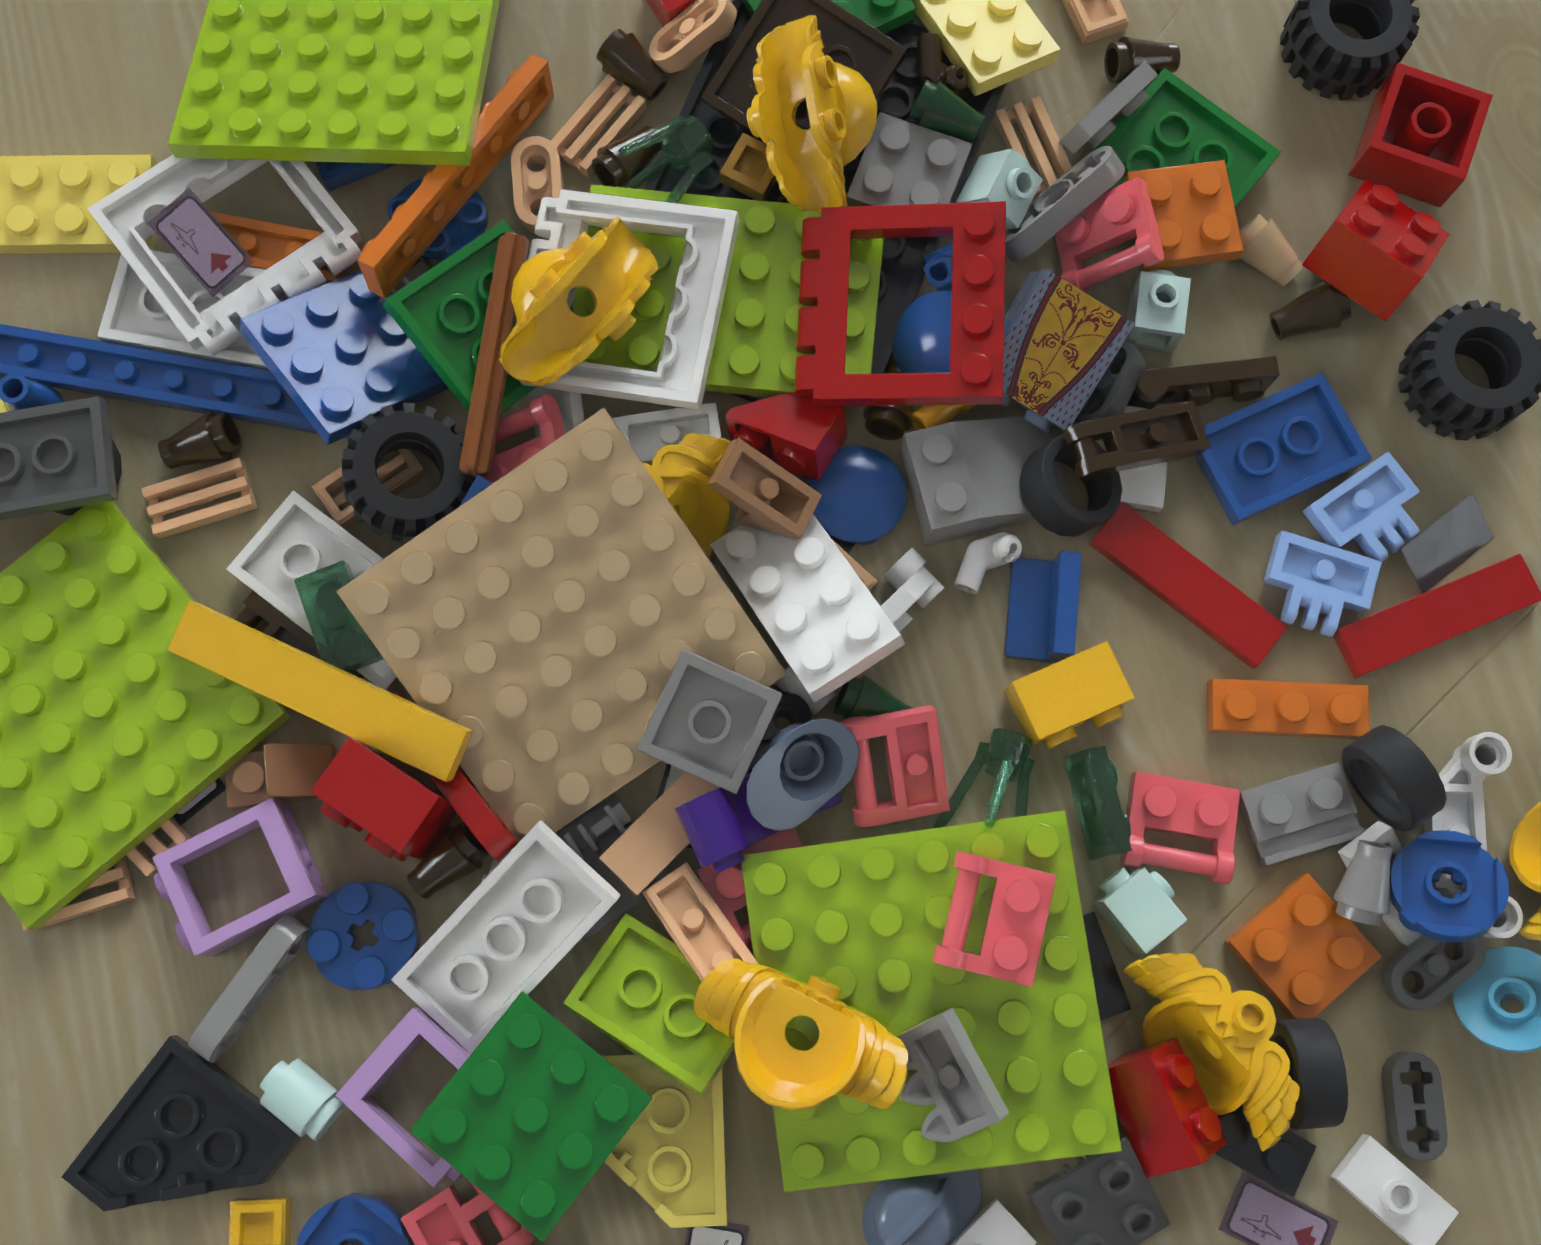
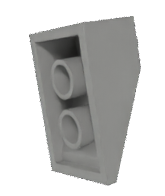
[900,417,1071,546]

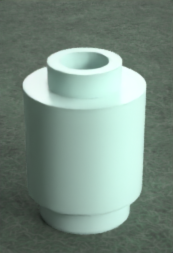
[260,1058,346,1141]

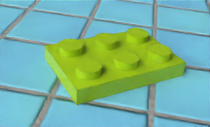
[563,913,734,1098]

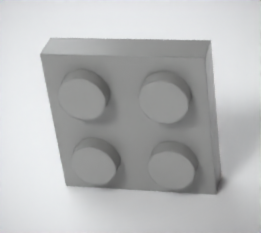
[846,112,972,238]
[637,648,782,794]

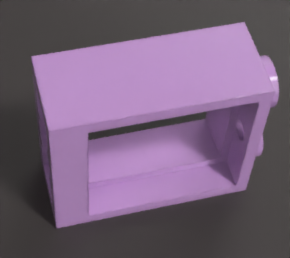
[152,798,330,956]
[335,1007,471,1188]

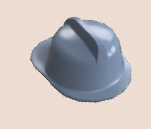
[747,719,859,831]
[862,1169,982,1245]

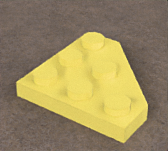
[601,1054,727,1228]

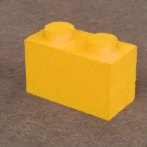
[1004,641,1135,749]

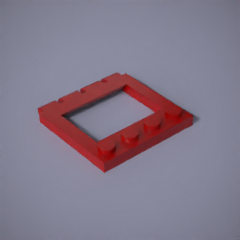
[794,201,1006,406]

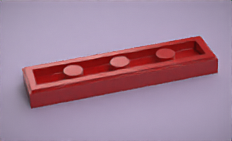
[1089,502,1288,669]
[1333,553,1541,679]

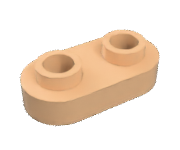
[649,0,737,73]
[511,136,564,234]

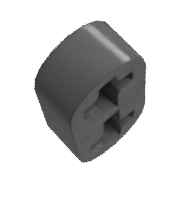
[1381,1051,1448,1162]

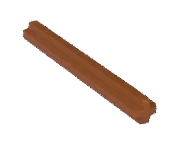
[459,232,529,477]

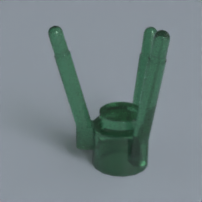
[618,115,715,235]
[932,728,1035,829]

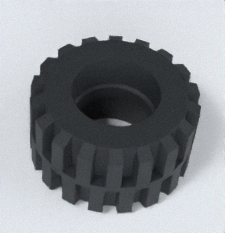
[1280,0,1420,100]
[1398,300,1541,441]
[342,403,475,542]

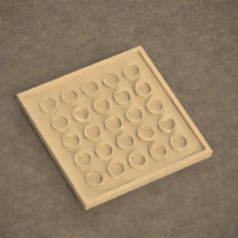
[336,407,787,842]

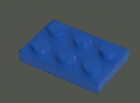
[1195,372,1372,526]

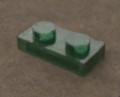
[294,560,383,673]
[1064,745,1132,861]

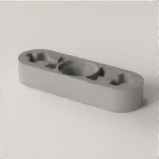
[1006,146,1125,261]
[188,914,310,1063]

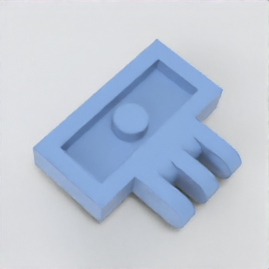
[1302,452,1420,562]
[1263,530,1382,637]

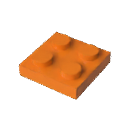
[1123,160,1244,271]
[1224,872,1382,1019]

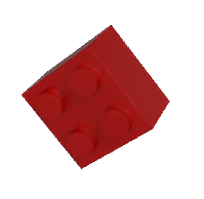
[1348,63,1493,207]
[1302,178,1450,322]
[310,736,457,862]

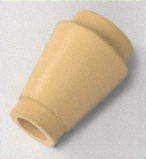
[1239,214,1304,287]

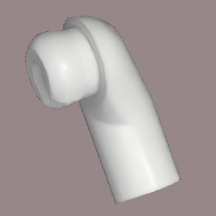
[954,532,1022,594]

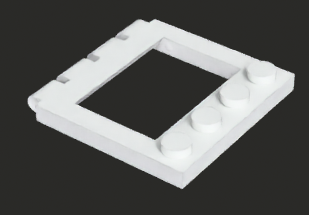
[87,155,362,357]
[515,189,740,410]

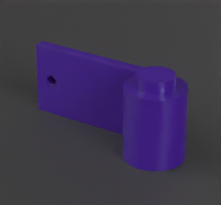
[675,774,843,874]

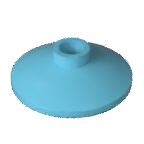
[1453,947,1541,1053]

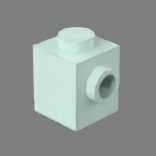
[956,148,1043,230]
[1126,269,1191,353]
[1092,867,1188,954]

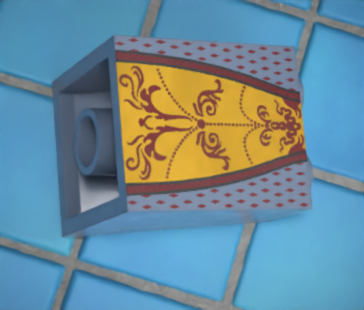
[1000,269,1135,434]

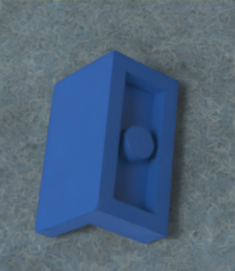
[1004,551,1082,663]

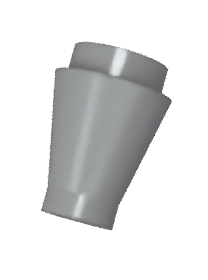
[1333,840,1393,925]

